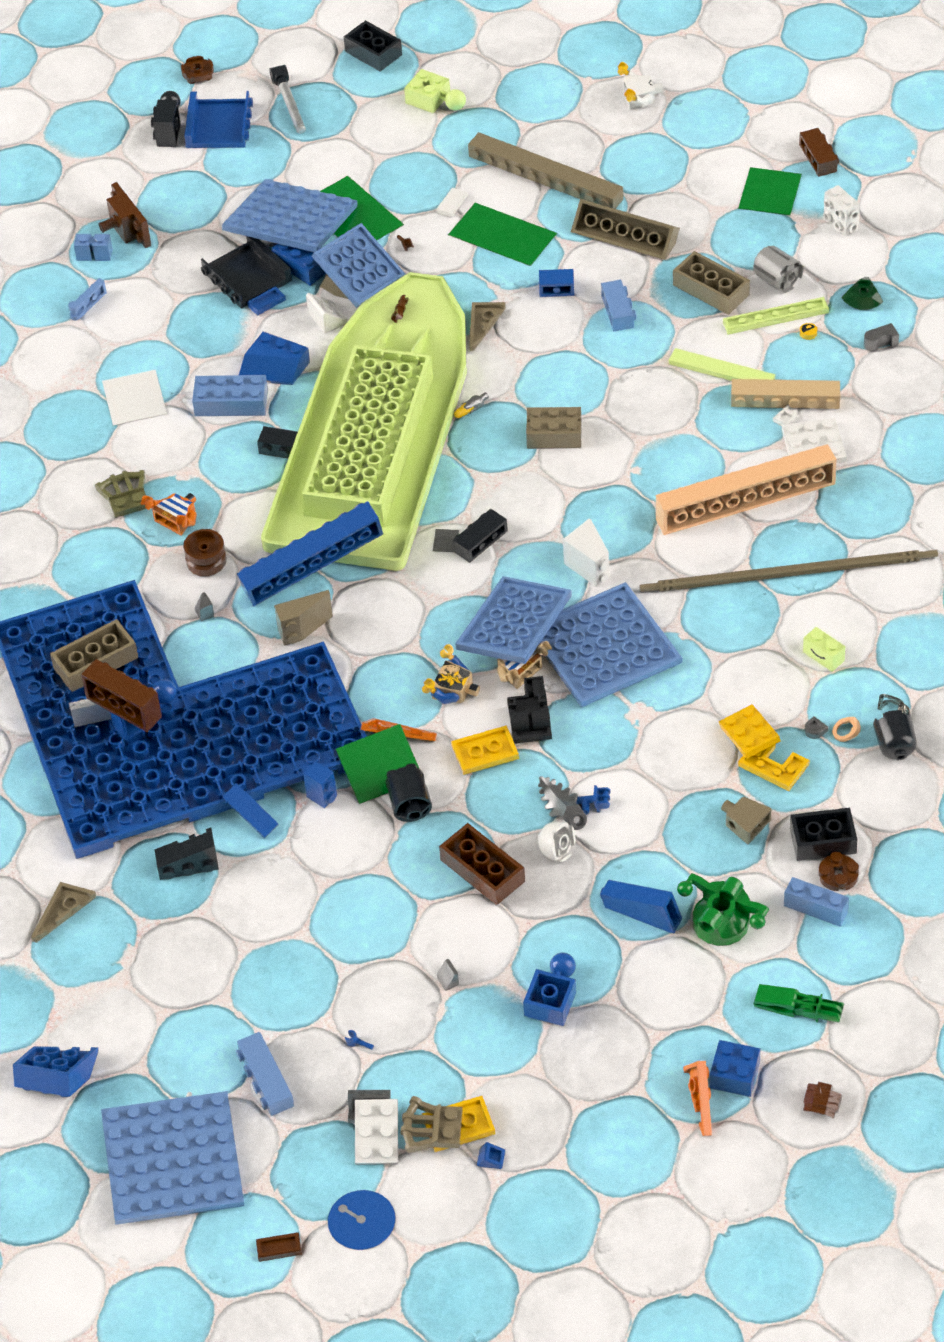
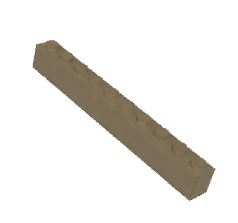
[468,132,623,209]

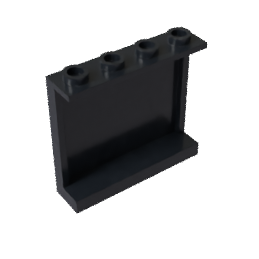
[201,236,292,309]

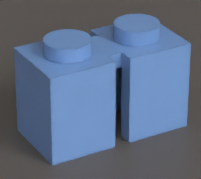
[74,234,113,261]

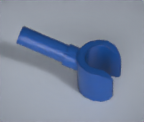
[345,1030,374,1050]

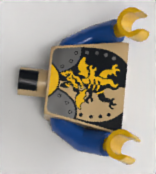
[422,644,480,704]

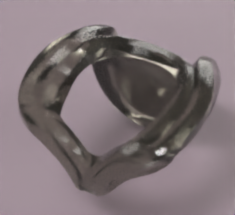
[877,694,910,714]

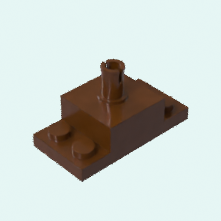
[98,182,151,248]

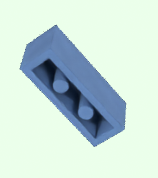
[601,279,636,332]
[784,877,849,927]

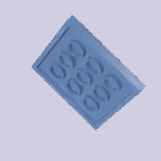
[312,223,406,308]

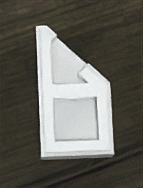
[773,404,798,426]

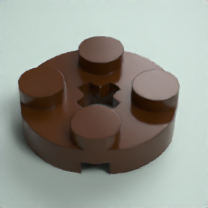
[181,56,214,84]
[819,852,859,891]

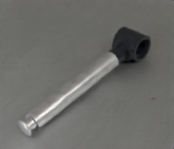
[269,64,306,134]

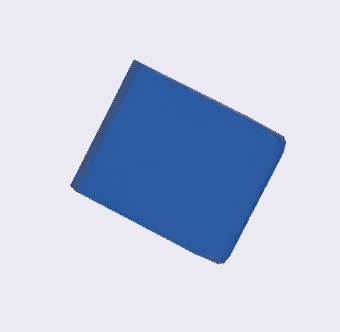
[477,1142,506,1169]

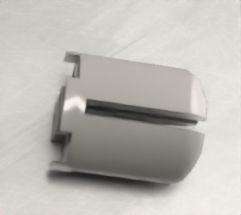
[753,246,804,293]

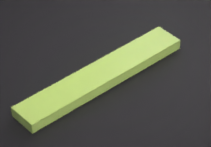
[723,297,829,335]
[669,348,776,381]

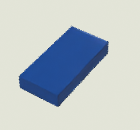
[247,286,286,316]

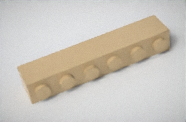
[731,379,840,409]

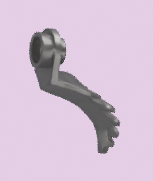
[538,776,587,830]

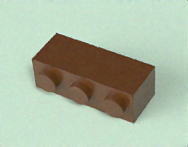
[799,128,839,177]

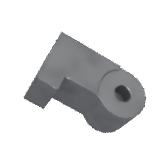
[864,323,899,351]

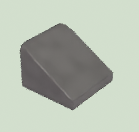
[437,959,459,991]

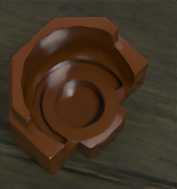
[803,1081,842,1119]

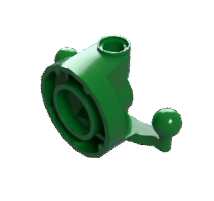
[677,873,769,946]

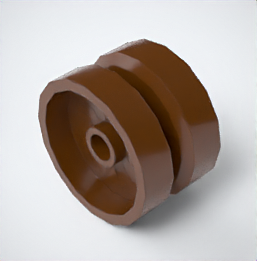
[183,529,227,576]

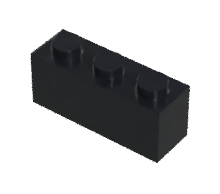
[453,508,508,563]

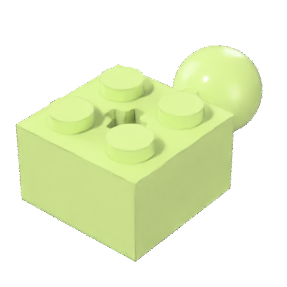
[404,69,466,113]

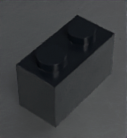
[257,426,298,458]

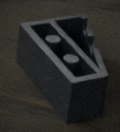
[154,827,219,880]

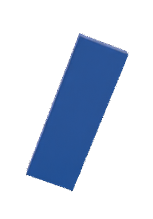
[222,783,279,839]

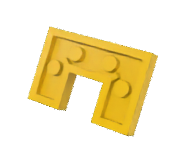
[738,744,810,791]

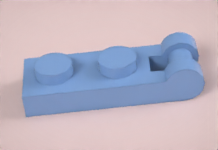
[68,278,107,321]

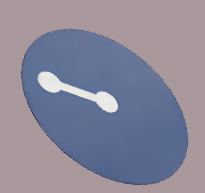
[328,1190,396,1250]

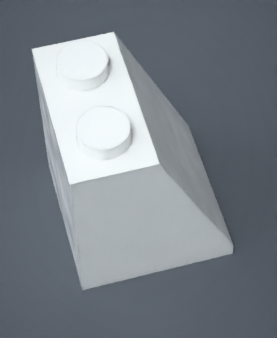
[563,519,609,587]

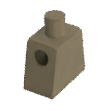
[721,797,772,845]

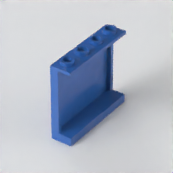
[184,91,253,148]

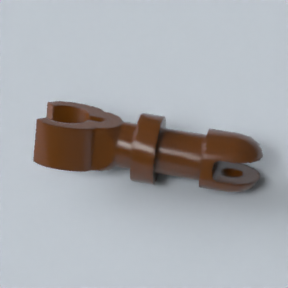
[391,295,409,323]

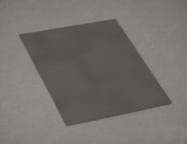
[433,529,459,552]

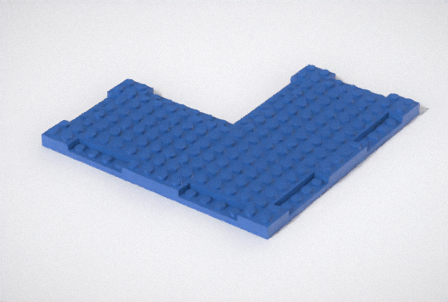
[0,580,367,859]

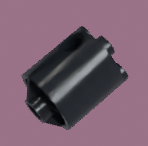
[385,763,432,822]

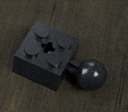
[151,91,181,147]

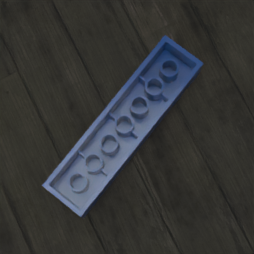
[237,501,383,607]

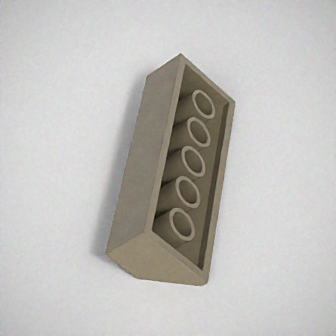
[571,199,680,260]

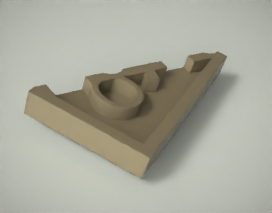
[469,302,506,351]
[31,882,96,943]

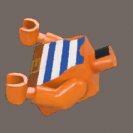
[140,493,197,535]

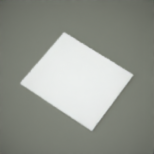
[102,370,167,426]

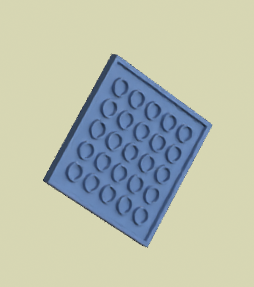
[222,179,357,252]
[539,582,682,707]
[101,1091,244,1225]

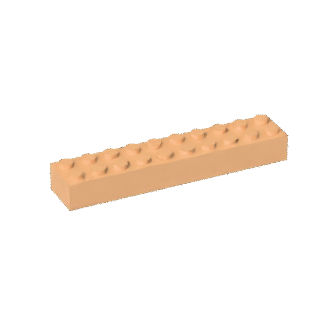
[656,444,837,535]

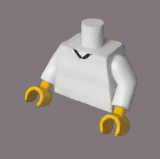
[618,62,663,109]

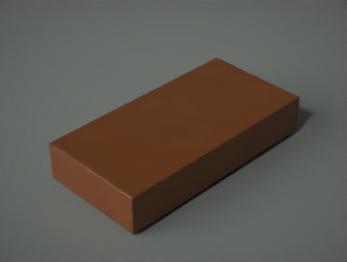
[256,1232,302,1262]

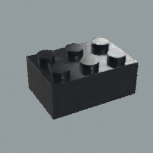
[343,20,402,72]
[790,807,858,861]

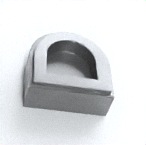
[805,716,828,739]

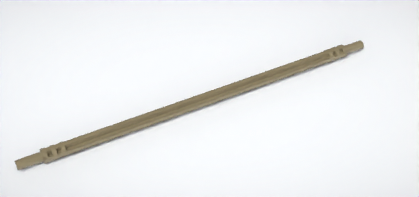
[639,550,938,592]

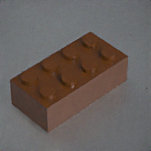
[81,659,162,732]
[439,823,525,905]

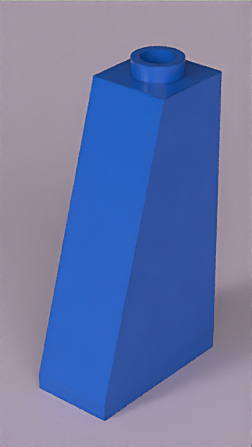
[600,880,683,934]

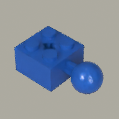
[110,679,177,741]
[523,952,576,1026]

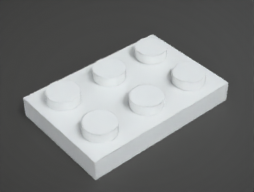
[355,1099,398,1165]

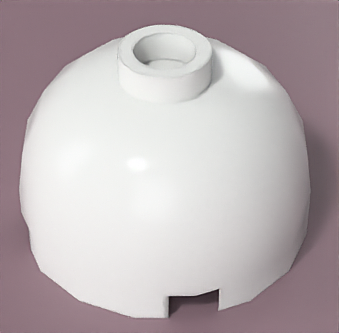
[538,821,575,862]

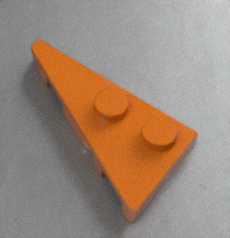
[361,718,437,741]
[683,1061,712,1136]

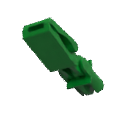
[753,984,845,1023]

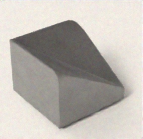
[195,592,214,622]

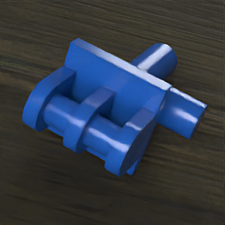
[576,785,611,815]

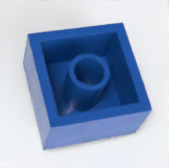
[709,1040,761,1097]

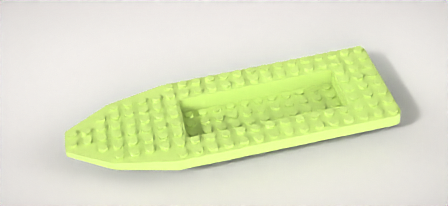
[261,272,467,571]

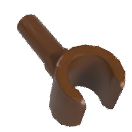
[397,235,414,251]

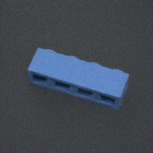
[236,1032,294,1116]

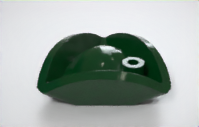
[841,277,883,310]

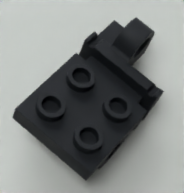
[507,676,552,744]

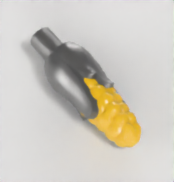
[454,392,489,418]

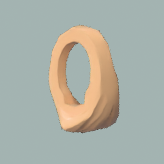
[832,717,861,742]

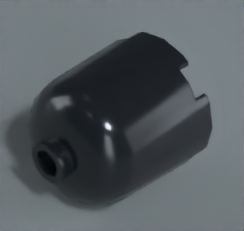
[873,710,917,760]

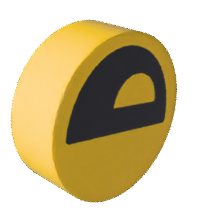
[800,323,817,340]

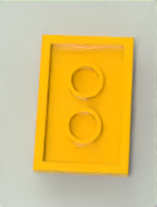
[718,704,781,759]
[451,725,519,775]
[422,1095,496,1153]

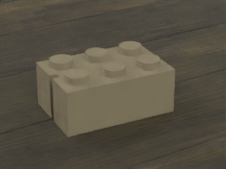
[526,407,582,449]

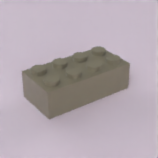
[673,251,750,315]
[50,619,138,692]

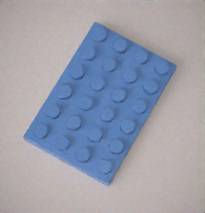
[455,576,572,664]

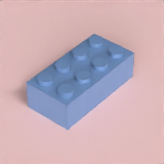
[192,375,268,416]

